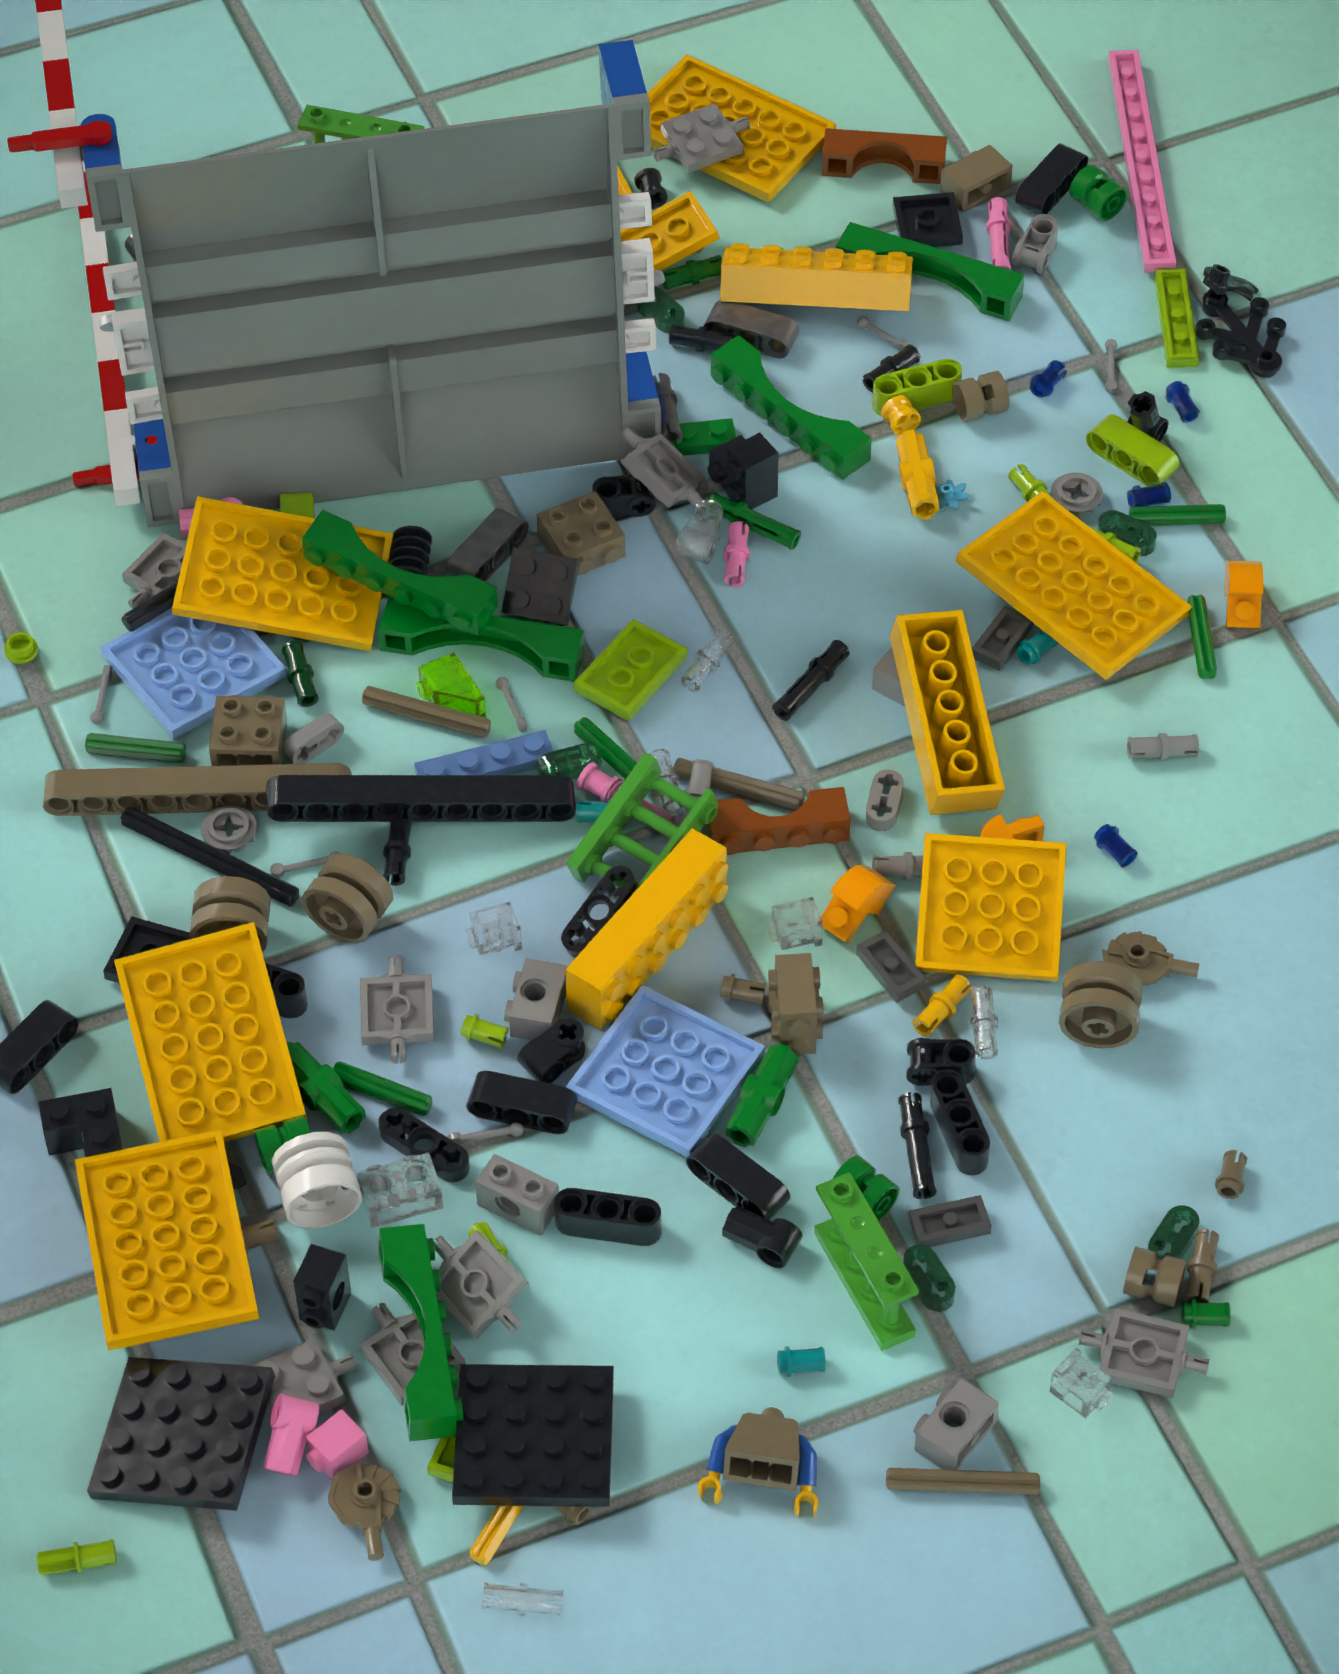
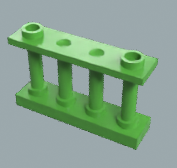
[297,104,424,144]
[566,752,719,898]
[814,1172,919,1351]

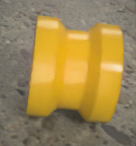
[881,395,921,436]

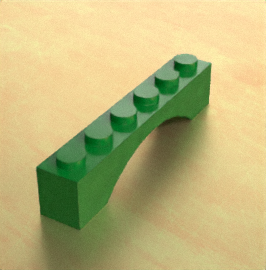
[836,222,1024,321]
[710,335,872,480]
[302,510,498,635]
[378,599,585,682]
[378,1224,463,1442]

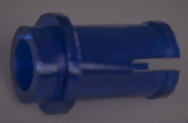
[1030,360,1067,398]
[1165,381,1200,423]
[1127,482,1171,508]
[1094,824,1138,868]

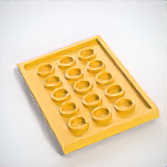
[647,54,836,203]
[955,491,1193,680]
[172,496,393,652]
[114,922,307,1143]
[75,1130,259,1351]

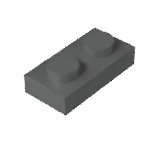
[972,606,1033,671]
[856,930,926,1003]
[909,1195,992,1249]

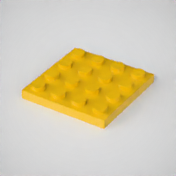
[915,833,1067,982]

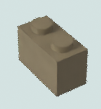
[940,145,1013,213]

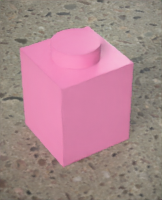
[305,1409,369,1481]

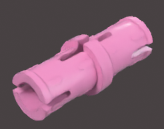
[723,521,750,587]

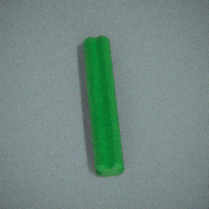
[1128,504,1226,526]
[1187,595,1217,679]
[574,717,637,779]
[85,733,186,763]
[333,1061,433,1116]

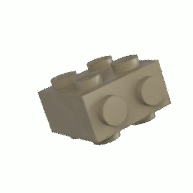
[536,491,626,576]
[209,695,287,766]
[768,953,824,1056]

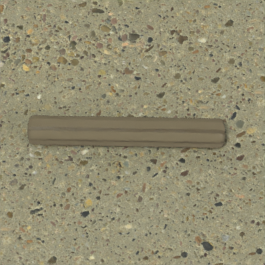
[362,686,491,738]
[673,758,805,811]
[886,1468,1040,1495]

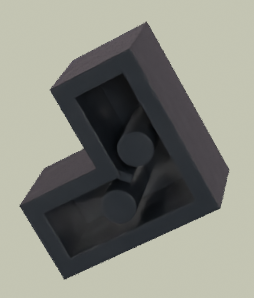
[707,432,779,509]
[38,1088,123,1157]

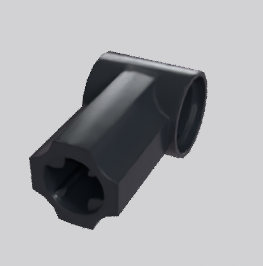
[1127,391,1169,442]
[722,1205,803,1269]

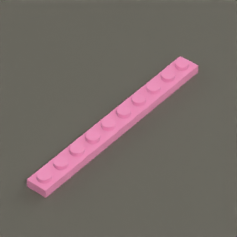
[1108,50,1176,273]

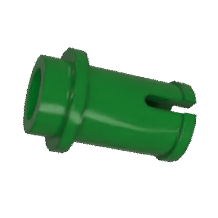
[1181,1299,1230,1329]

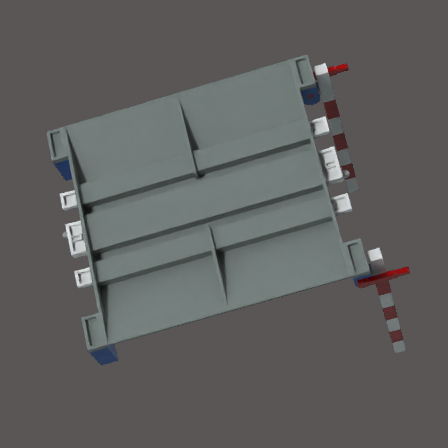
[7,0,665,527]

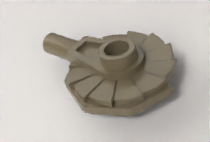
[1102,931,1199,986]
[328,1460,401,1561]

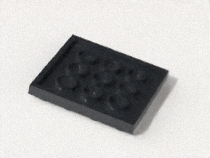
[87,1357,276,1511]
[452,1364,614,1507]

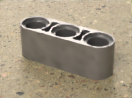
[703,300,800,358]
[446,508,529,582]

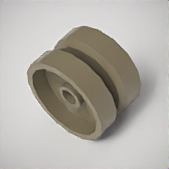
[301,853,394,943]
[189,876,271,952]
[1059,961,1143,1048]

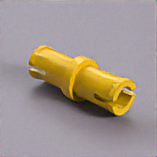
[912,974,972,1037]

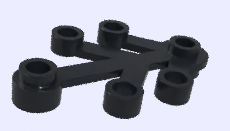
[1195,289,1286,378]

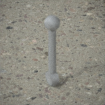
[857,316,910,351]
[1105,339,1118,393]
[90,665,112,724]
[496,677,527,732]
[270,851,340,878]
[447,1122,524,1145]

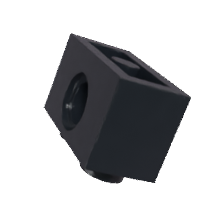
[293,1244,352,1331]

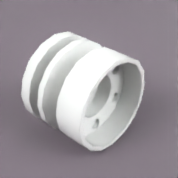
[272,1132,362,1229]

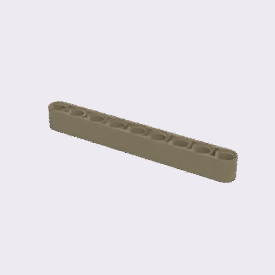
[43,763,352,816]

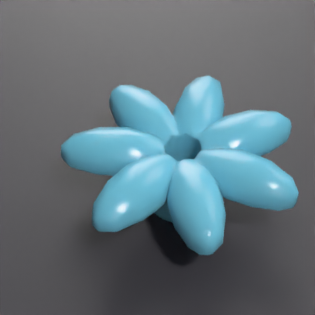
[935,479,970,511]

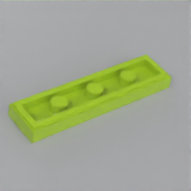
[1154,268,1199,368]

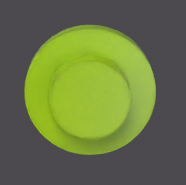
[4,632,38,664]

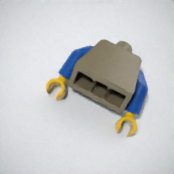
[698,1407,818,1517]

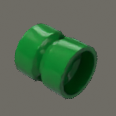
[1069,164,1128,221]
[253,1115,311,1176]
[833,1155,900,1221]

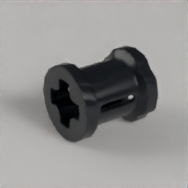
[634,168,668,209]

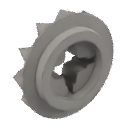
[1050,473,1103,516]
[201,805,257,854]

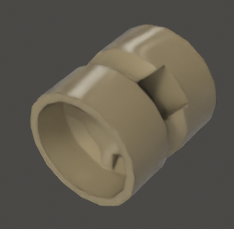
[952,371,1009,422]
[1123,1246,1187,1308]

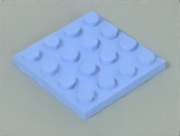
[100,608,287,740]
[565,984,766,1157]

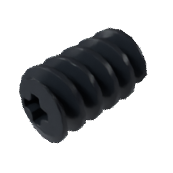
[388,526,432,575]

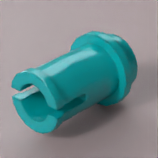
[1016,630,1058,665]
[576,799,611,822]
[777,1346,826,1377]

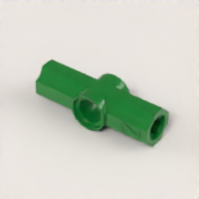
[287,1042,366,1134]
[726,1043,799,1148]

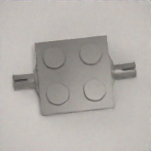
[652,103,750,173]
[620,426,707,512]
[122,532,187,609]
[360,955,434,1064]
[434,1230,529,1339]
[360,1303,466,1406]
[1078,1308,1210,1398]
[250,1338,358,1429]

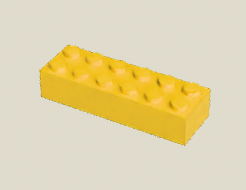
[720,243,913,311]
[890,610,1005,815]
[565,828,728,1031]

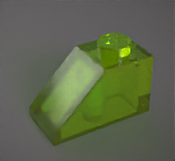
[416,652,486,718]

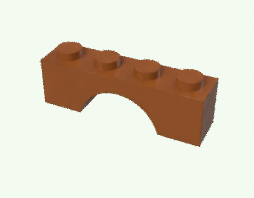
[822,128,947,184]
[707,787,850,855]

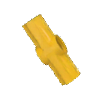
[895,429,940,520]

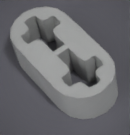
[282,713,344,764]
[866,770,904,831]

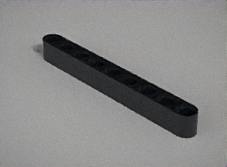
[266,775,576,822]

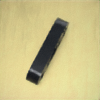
[561,866,638,957]
[378,1108,470,1182]

